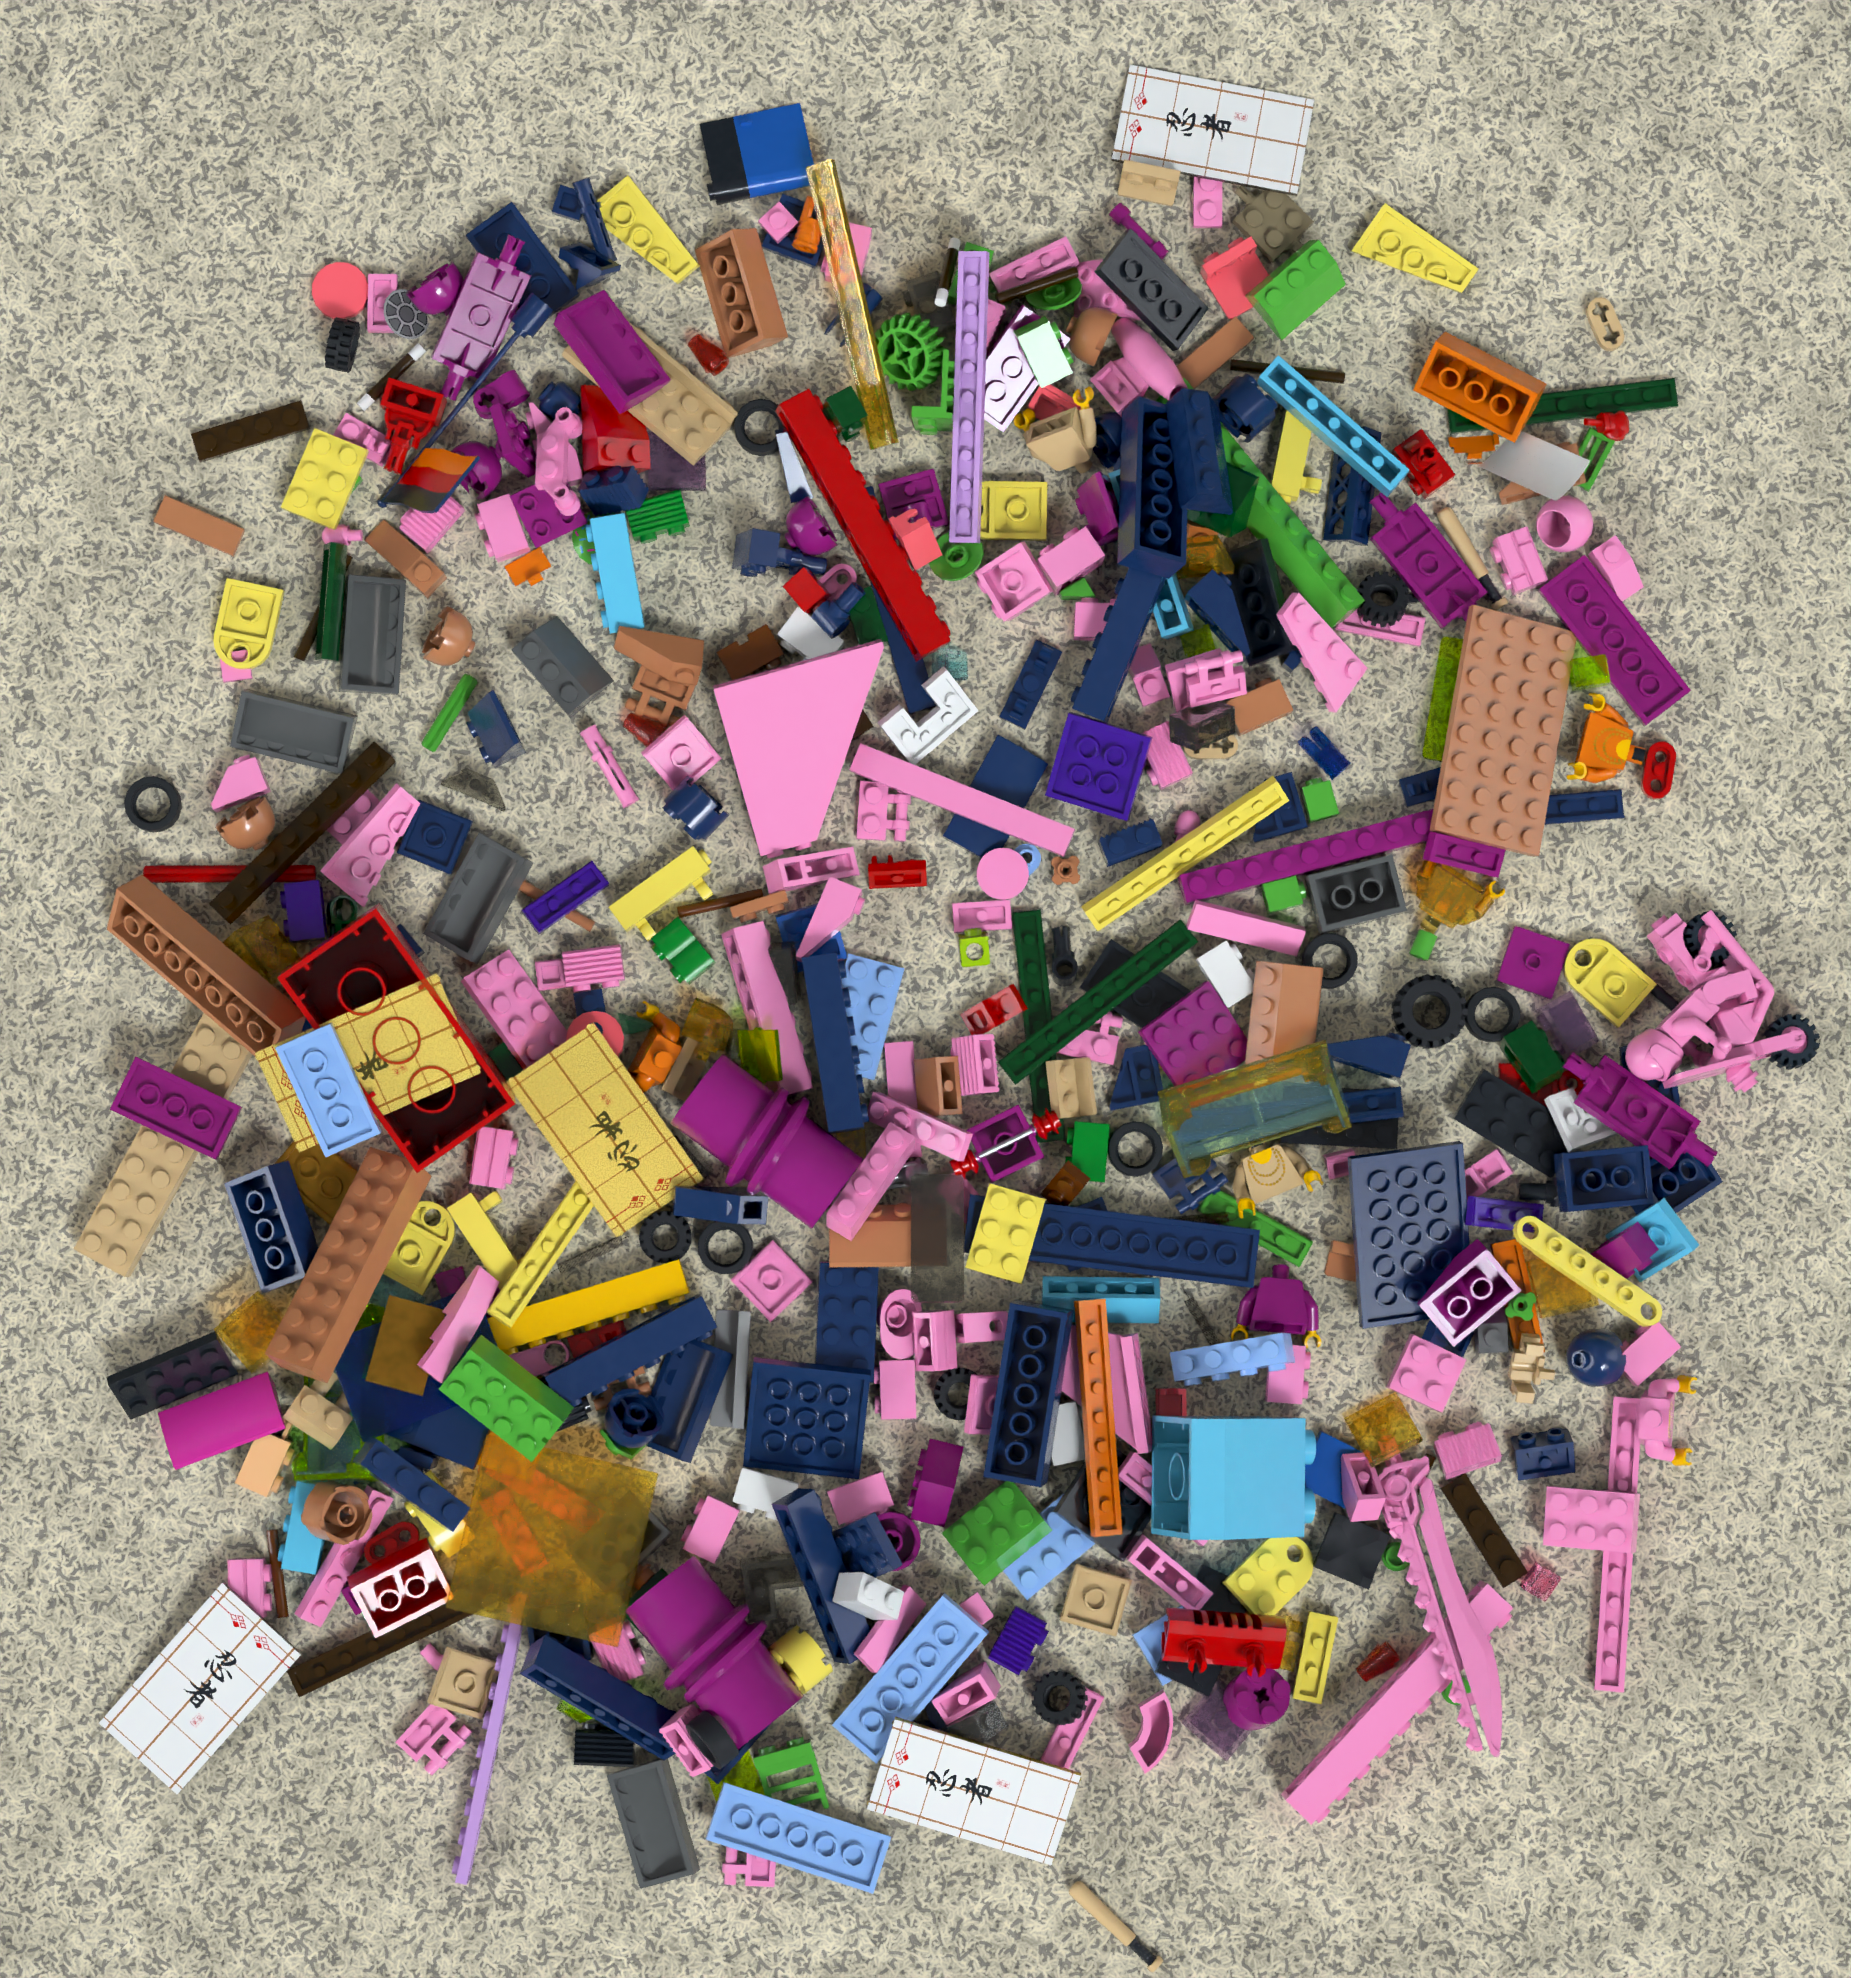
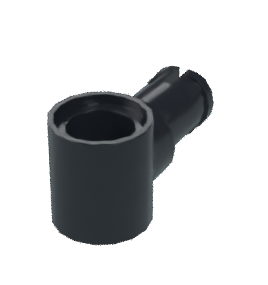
[1051,926,1078,987]
[1519,1177,1559,1207]

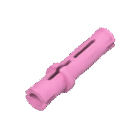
[580,724,639,808]

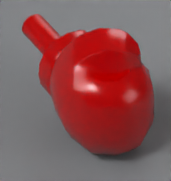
[1583,411,1629,441]

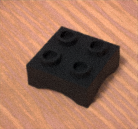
[1313,1512,1391,1590]

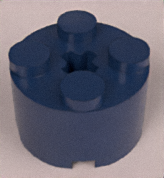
[1212,374,1278,443]
[662,775,730,840]

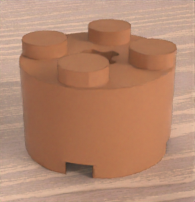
[301,1481,372,1545]

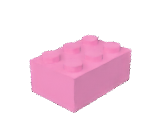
[1543,1486,1640,1553]

